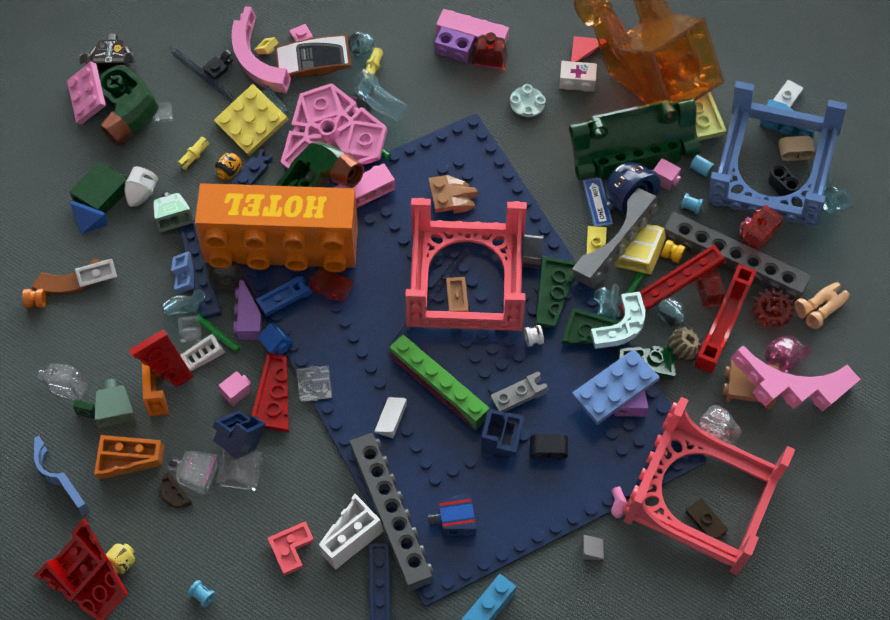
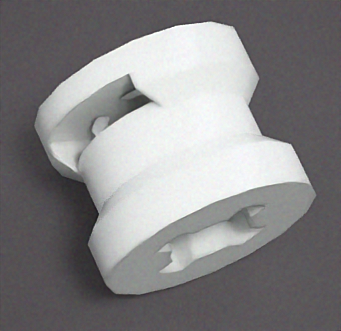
[524,325,544,347]

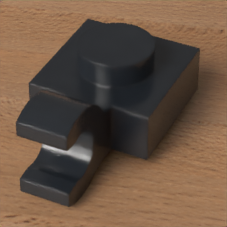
[203,50,234,80]

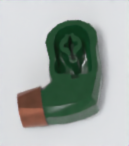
[99,65,159,145]
[276,141,364,188]

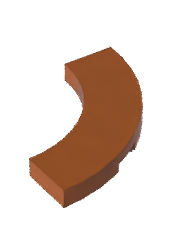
[31,258,101,295]

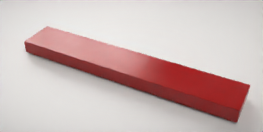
[618,244,726,316]

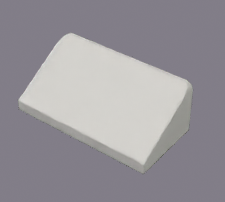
[75,259,117,287]
[374,397,407,438]

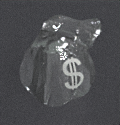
[700,405,742,447]

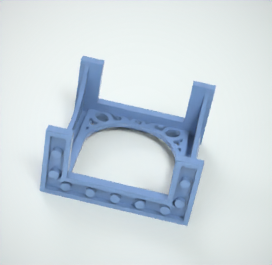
[708,81,848,226]

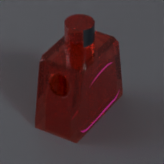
[472,32,508,70]

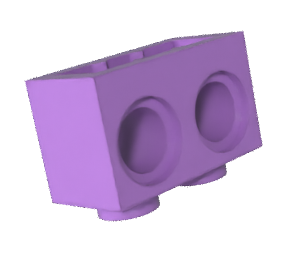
[434,27,475,63]

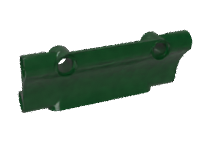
[569,98,701,180]

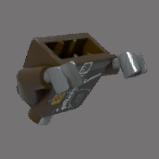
[79,34,135,73]

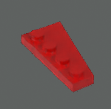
[128,329,194,387]
[251,353,289,433]

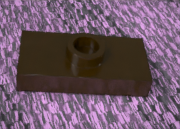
[685,498,728,539]

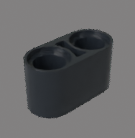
[768,165,800,200]
[522,234,543,268]
[530,434,568,460]

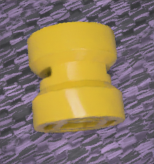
[661,239,686,264]

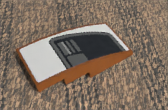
[275,35,351,78]

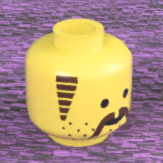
[106,544,135,574]

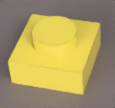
[254,37,279,55]

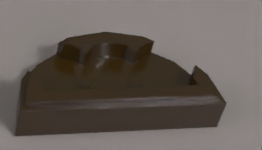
[160,472,192,508]

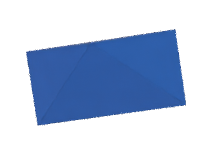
[70,201,108,234]

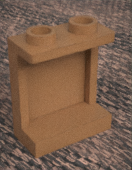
[723,359,779,410]

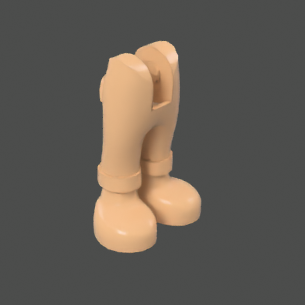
[794,282,850,329]

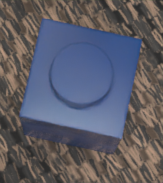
[258,323,293,355]

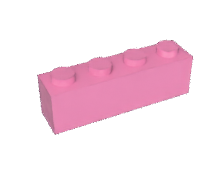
[436,9,509,54]
[333,164,395,208]

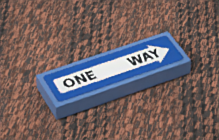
[582,178,613,228]

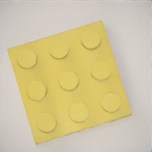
[214,84,289,156]

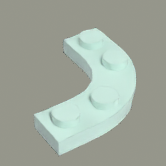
[591,292,645,349]

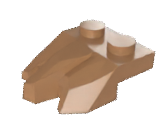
[428,175,478,214]

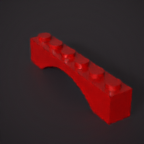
[694,264,757,374]

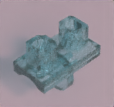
[594,284,622,319]

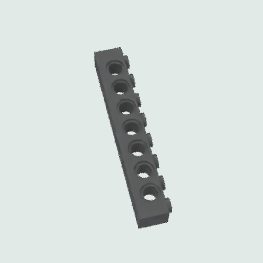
[664,212,811,301]
[350,433,434,592]

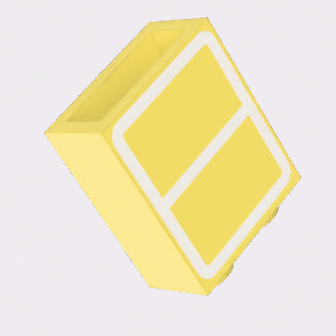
[615,224,666,275]

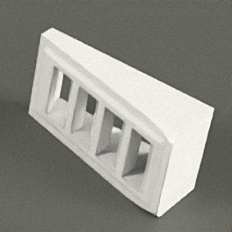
[180,334,225,372]

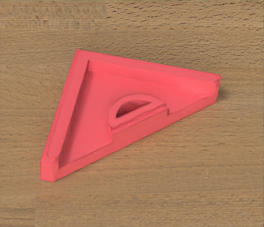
[571,36,606,62]

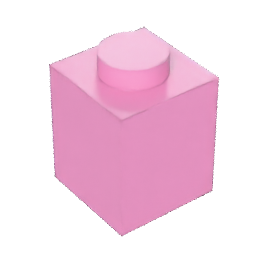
[654,159,681,191]
[218,371,251,407]

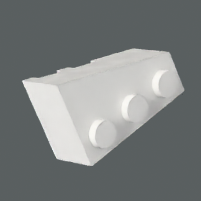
[319,494,384,570]

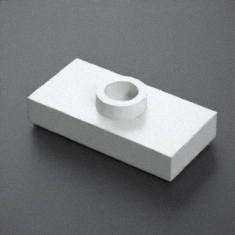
[773,80,803,108]

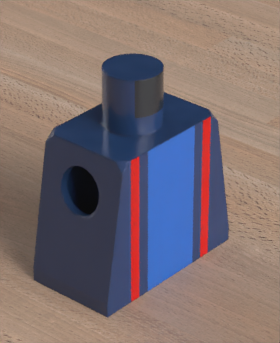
[428,492,477,536]

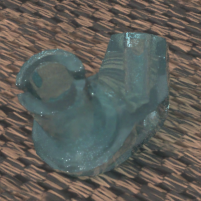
[161,289,206,317]

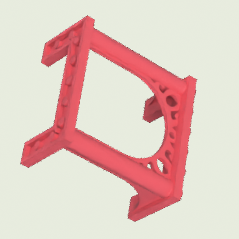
[406,198,527,331]
[623,397,795,575]

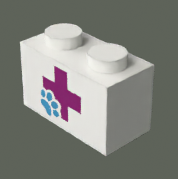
[559,61,597,91]

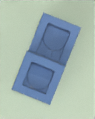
[171,251,194,294]

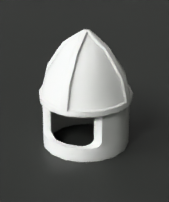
[124,166,158,207]

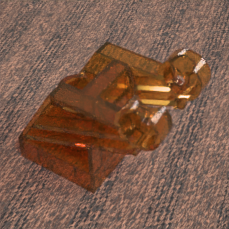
[574,0,724,104]

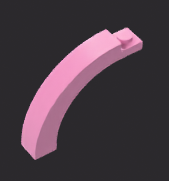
[232,6,291,94]

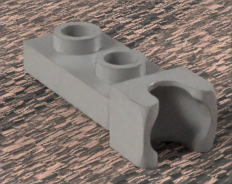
[491,372,548,412]

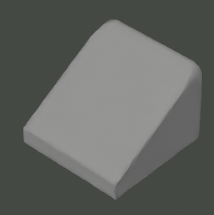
[582,535,604,560]

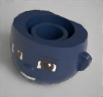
[605,162,661,216]

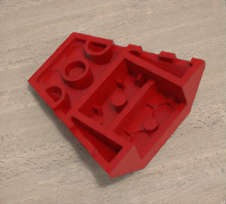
[34,519,128,620]

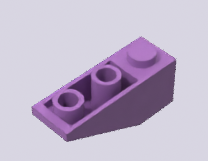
[233,280,262,340]

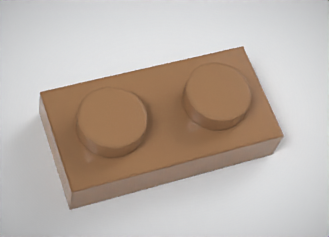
[446,277,468,312]

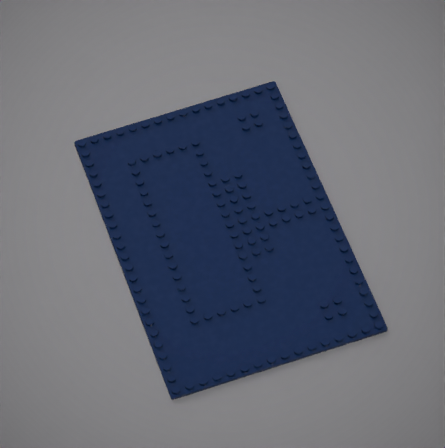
[236,114,707,607]

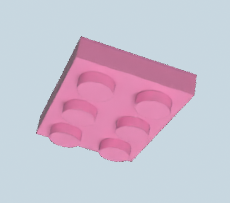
[67,61,106,125]

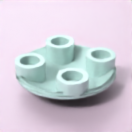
[510,84,546,117]

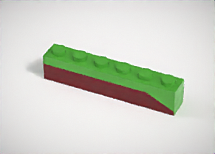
[389,335,490,431]

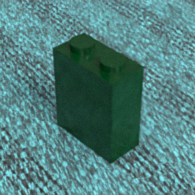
[69,161,127,214]

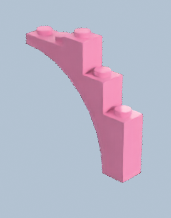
[731,346,861,412]

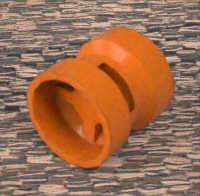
[22,289,46,308]

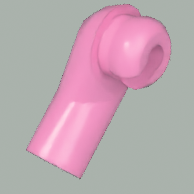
[611,487,627,518]

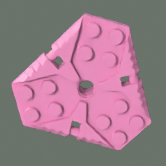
[281,83,388,169]

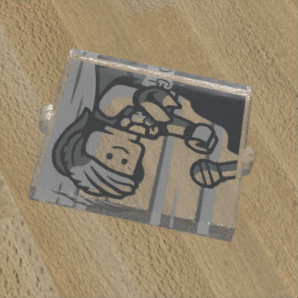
[296,365,332,402]

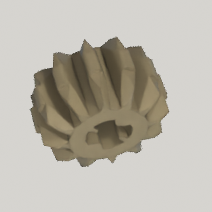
[668,327,702,361]

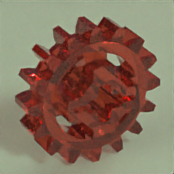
[752,288,795,329]

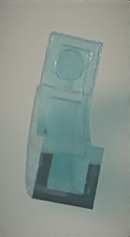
[353,68,408,121]

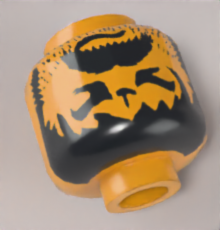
[215,153,242,180]

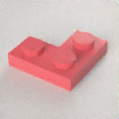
[268,521,314,576]

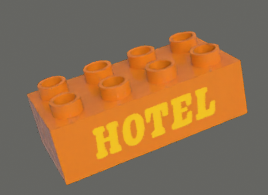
[195,183,358,272]

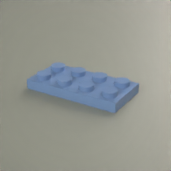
[572,349,660,425]

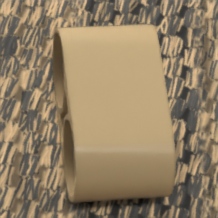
[778,136,815,161]

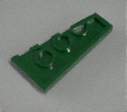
[535,256,577,329]

